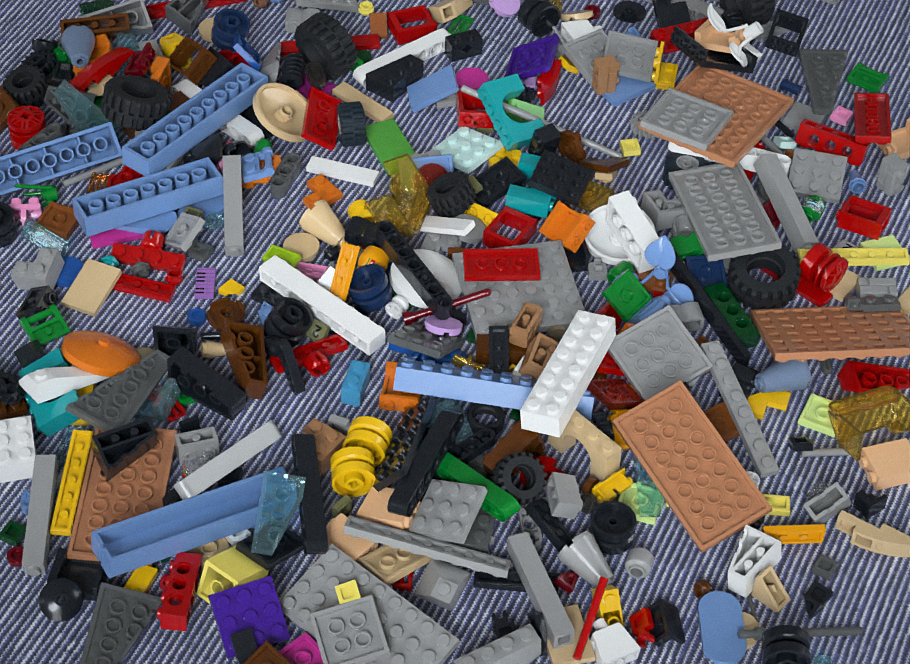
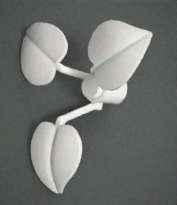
[707,3,764,67]

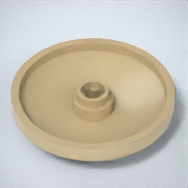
[252,83,307,143]

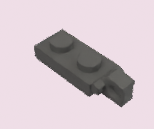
[846,295,901,312]

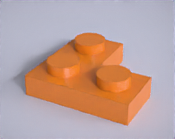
[303,174,343,210]

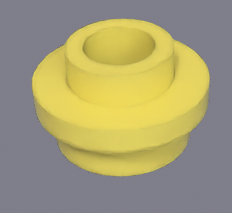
[358,1,374,16]

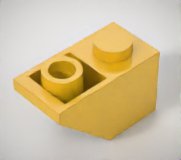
[591,585,624,627]

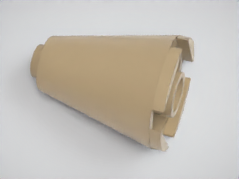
[299,200,348,249]

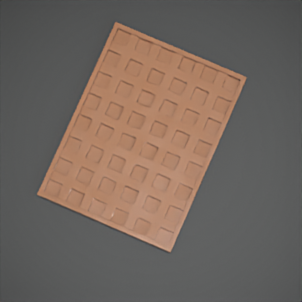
[750,306,910,362]

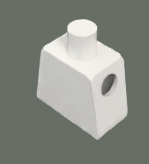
[560,19,602,43]
[590,618,641,664]

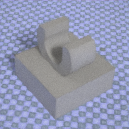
[587,258,607,281]

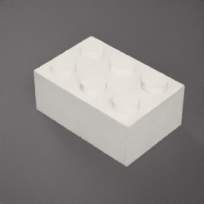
[0,415,36,483]

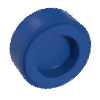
[187,308,207,326]

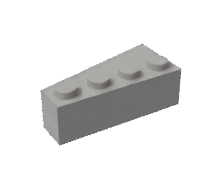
[78,0,154,36]

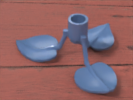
[612,235,694,305]

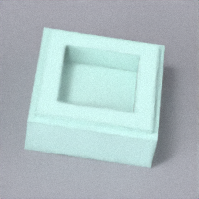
[773,136,797,149]

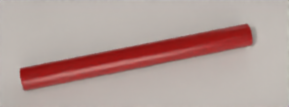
[572,577,608,661]

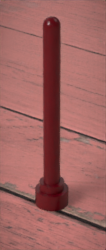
[402,288,491,326]

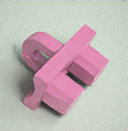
[8,197,42,226]

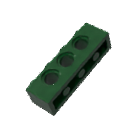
[703,282,760,349]

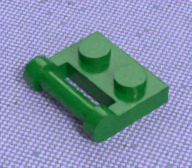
[846,62,890,93]
[19,304,70,347]

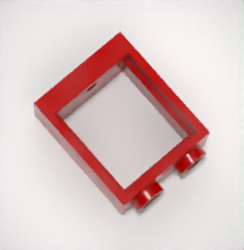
[387,5,437,45]
[455,89,493,128]
[836,195,892,240]
[483,206,537,248]

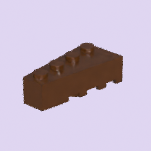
[220,320,268,400]

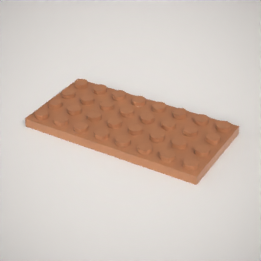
[612,380,772,553]
[67,428,178,567]

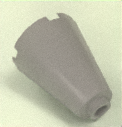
[557,531,614,588]

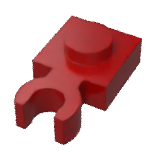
[629,607,655,648]

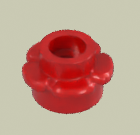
[165,270,183,286]

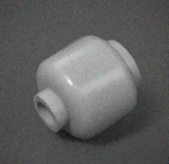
[625,547,654,579]

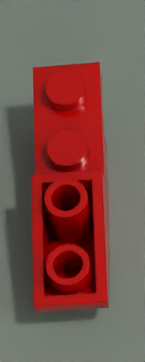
[537,57,561,105]

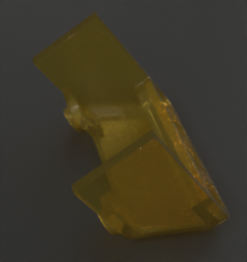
[365,154,430,237]
[828,386,910,461]

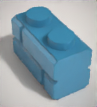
[341,360,370,407]

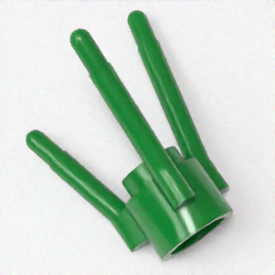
[51,45,72,77]
[14,184,58,211]

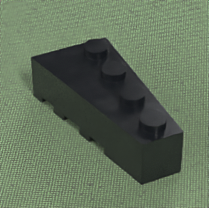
[167,346,246,421]

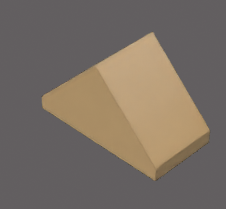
[751,565,791,612]

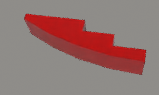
[69,46,134,91]

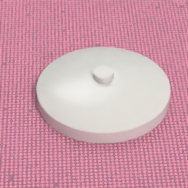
[585,204,656,265]
[389,249,462,309]

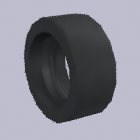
[467,403,504,435]

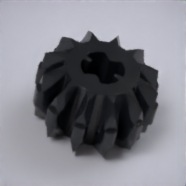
[721,8,744,32]

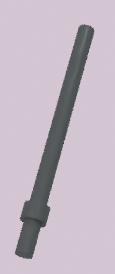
[737,627,863,640]

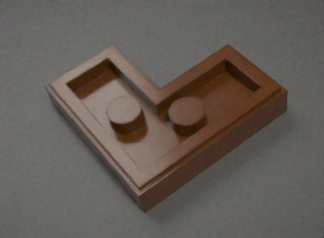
[580,157,629,173]

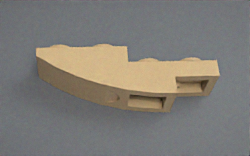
[835,510,910,557]

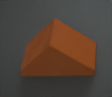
[368,12,387,39]

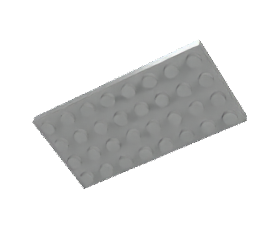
[669,162,782,262]
[279,544,460,664]

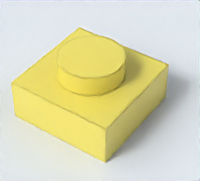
[620,138,641,157]
[335,580,361,604]

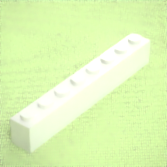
[259,255,385,356]

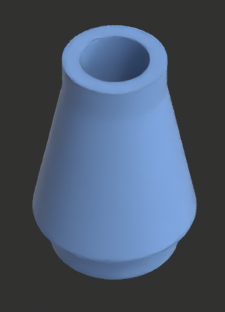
[848,170,866,194]

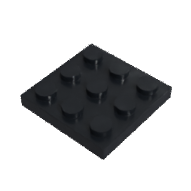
[527,149,594,207]

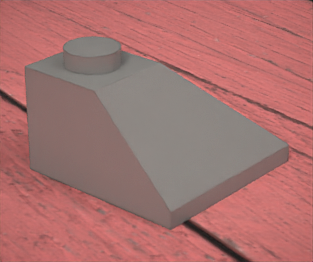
[414,559,471,612]

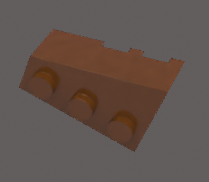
[482,419,546,477]

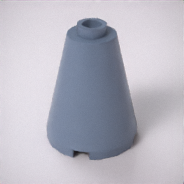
[61,25,96,68]
[754,360,811,393]

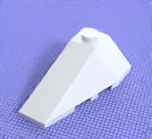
[19,366,109,404]

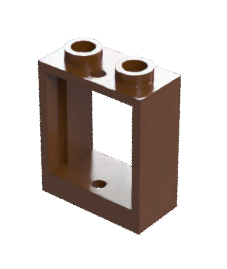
[169,36,218,86]

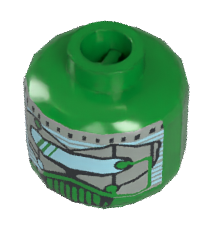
[801,195,826,222]

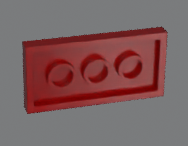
[301,86,342,151]
[462,248,540,281]

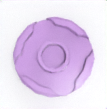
[489,0,520,17]
[424,315,463,336]

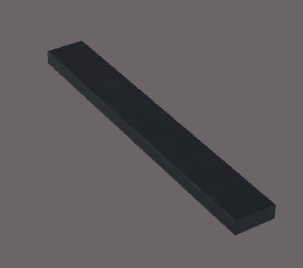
[671,250,751,366]

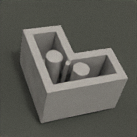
[641,190,686,230]
[11,247,65,290]

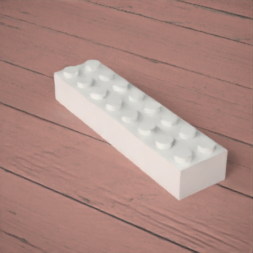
[520,310,616,438]

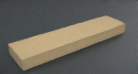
[332,82,394,122]

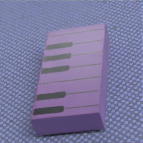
[194,268,216,299]

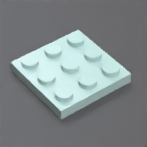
[430,127,503,174]

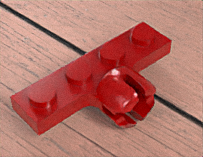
[110,230,187,273]
[269,334,348,377]

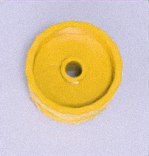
[342,416,392,466]
[330,447,376,497]

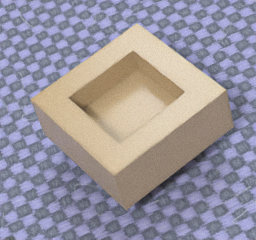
[595,170,617,183]

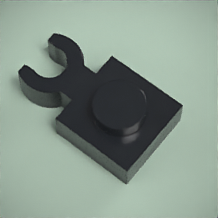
[491,610,516,640]

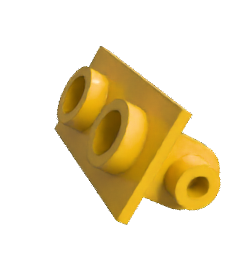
[464,203,499,227]
[592,468,633,504]

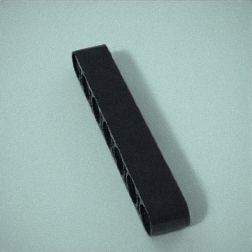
[376,221,453,320]
[387,409,464,517]
[291,434,328,555]

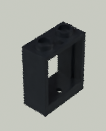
[764,9,809,57]

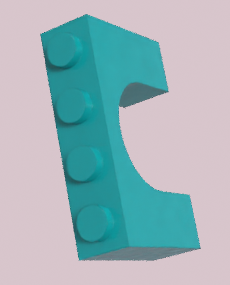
[477,74,544,151]
[505,152,557,218]
[18,347,81,437]

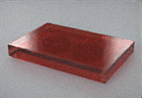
[587,379,644,410]

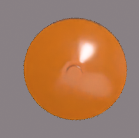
[61,330,140,377]

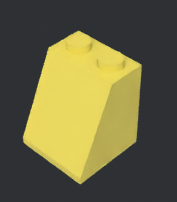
[196,545,269,604]

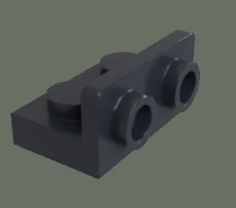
[16,285,58,324]

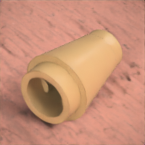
[200,340,226,360]

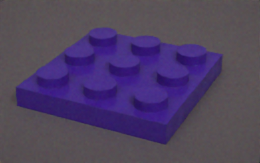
[504,33,560,79]
[208,576,290,659]

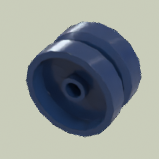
[211,8,250,52]
[348,264,393,312]

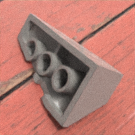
[259,42,281,83]

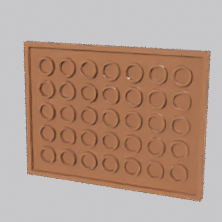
[638,65,794,169]

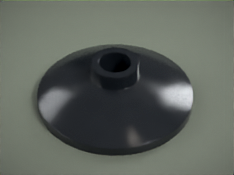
[613,1,646,23]
[39,578,83,622]

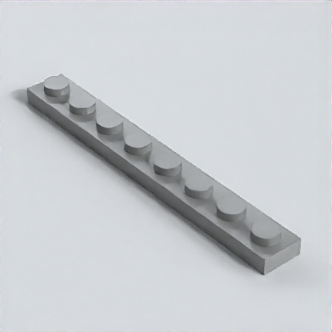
[700,340,780,478]
[343,516,512,578]

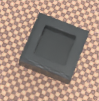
[811,554,840,581]

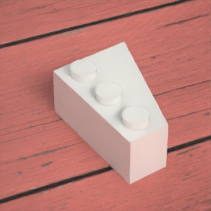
[728,525,781,598]

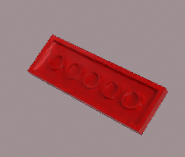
[854,93,892,145]

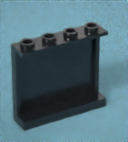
[670,26,758,74]

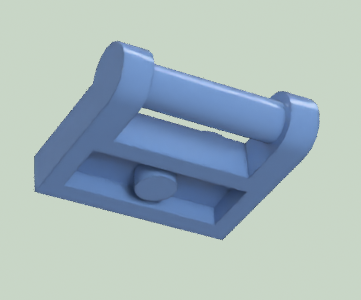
[241,147,274,183]
[626,295,671,325]

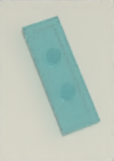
[21,219,69,257]

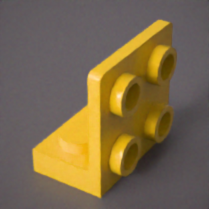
[651,41,678,90]

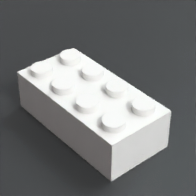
[605,190,660,274]

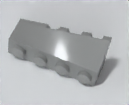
[453,624,541,664]

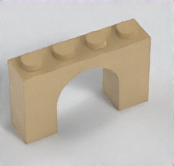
[548,410,622,482]

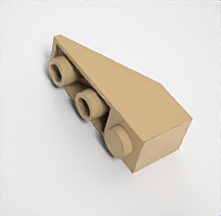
[429,0,473,23]

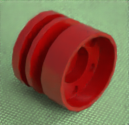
[7,105,46,150]
[800,243,848,293]

